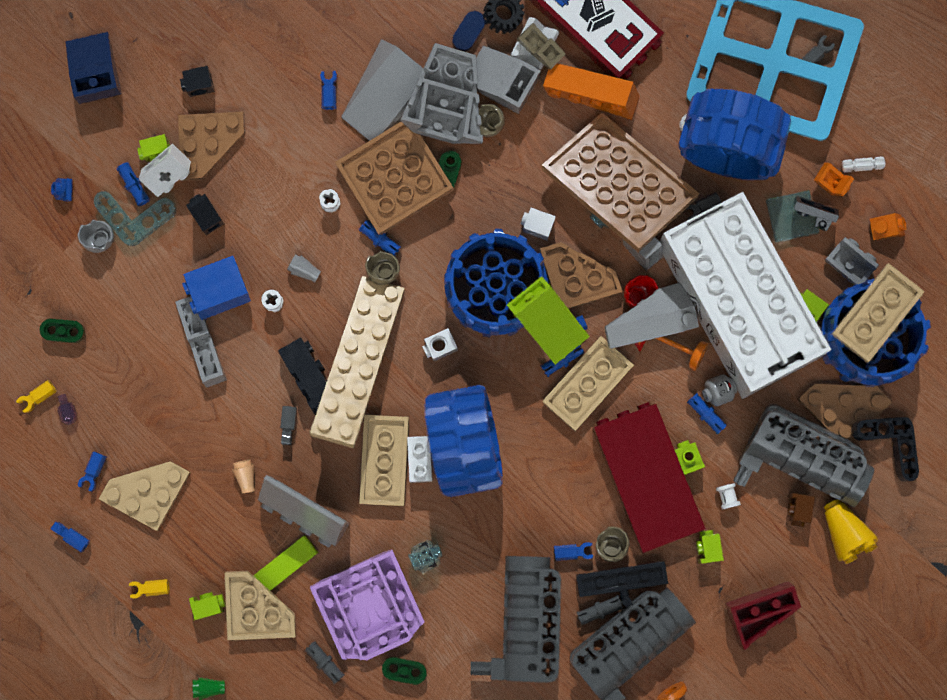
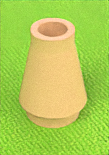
[232,459,255,493]

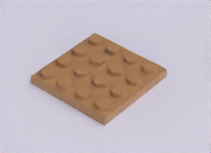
[335,122,454,235]

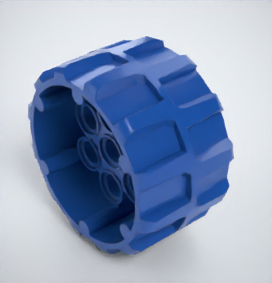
[678,88,791,180]
[444,229,549,338]
[820,279,931,387]
[425,385,503,497]

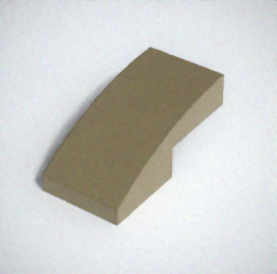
[516,23,566,69]

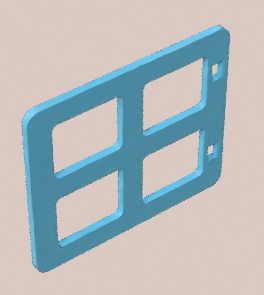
[686,0,864,141]

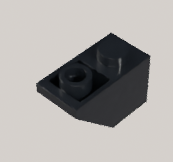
[186,194,224,235]

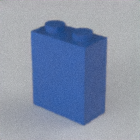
[182,256,251,320]

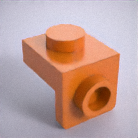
[813,162,854,196]
[870,213,907,241]

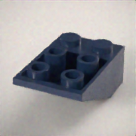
[65,32,122,104]

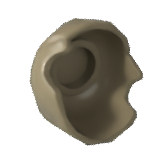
[478,104,505,137]
[365,251,400,285]
[595,526,630,562]

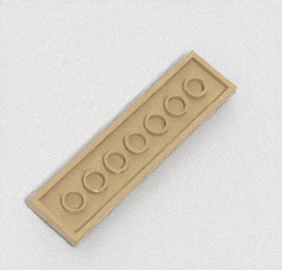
[310,276,405,448]

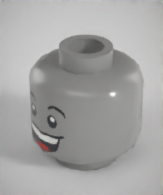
[702,374,737,406]

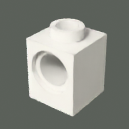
[520,208,556,240]
[422,328,458,361]

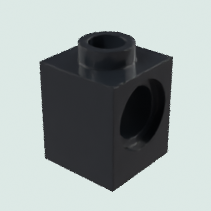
[180,66,215,97]

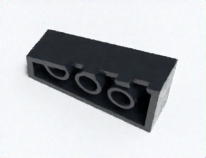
[278,337,328,416]

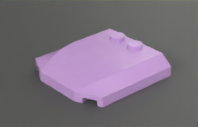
[310,549,424,660]

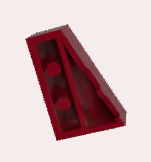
[725,581,801,651]

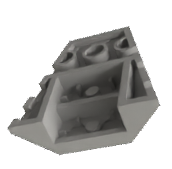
[341,39,423,141]
[400,43,483,144]

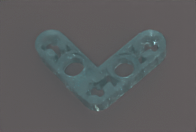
[94,191,176,246]

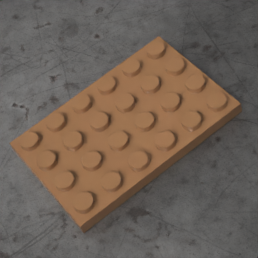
[541,113,699,252]

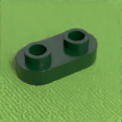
[439,151,461,188]
[39,319,85,343]
[382,657,427,685]

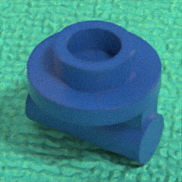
[51,178,73,202]

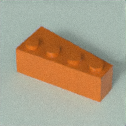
[543,63,640,120]

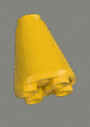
[824,499,878,564]

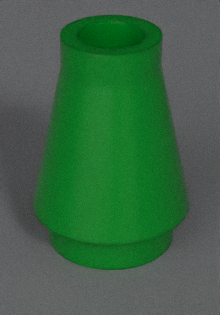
[192,677,225,700]

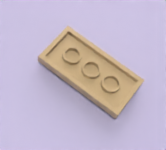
[831,263,924,363]
[542,336,634,431]
[359,415,409,506]

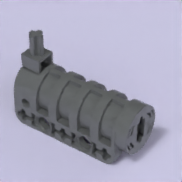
[733,404,874,507]
[470,556,561,682]
[569,588,696,700]

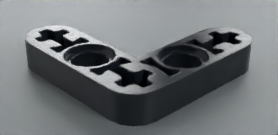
[851,417,919,482]

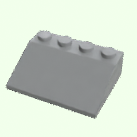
[258,475,350,547]

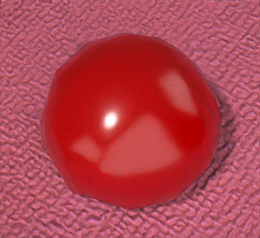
[624,275,658,308]

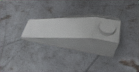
[604,283,699,349]

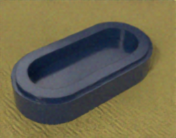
[453,11,485,52]

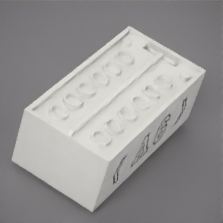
[660,192,831,399]

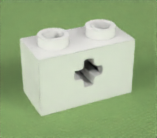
[139,144,191,197]
[407,436,433,483]

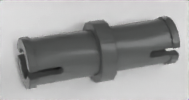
[577,595,623,626]
[304,641,345,684]

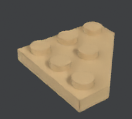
[99,461,191,531]
[225,571,296,640]

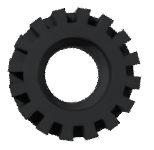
[483,0,525,34]

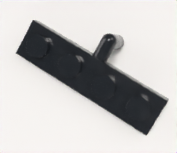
[576,561,668,607]

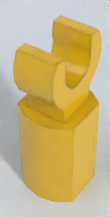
[16,380,57,413]
[129,579,170,599]

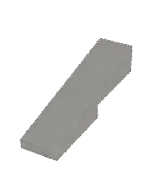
[175,296,227,388]

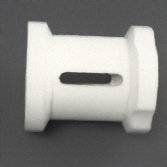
[319,189,340,212]
[262,290,284,312]
[716,483,741,509]

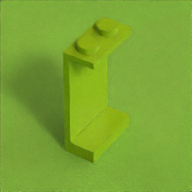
[507,276,590,365]

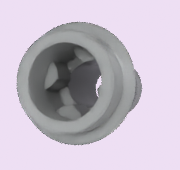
[287,254,321,282]

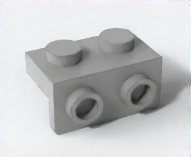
[824,237,879,286]

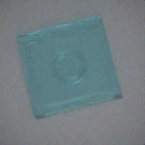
[766,190,819,242]

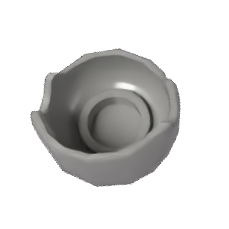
[77,220,115,253]

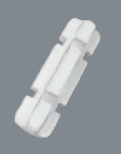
[841,157,885,173]

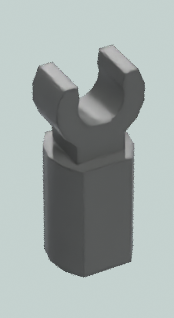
[801,35,835,64]
[683,192,722,221]
[280,406,297,445]

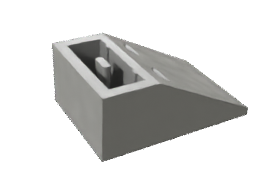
[476,46,541,114]

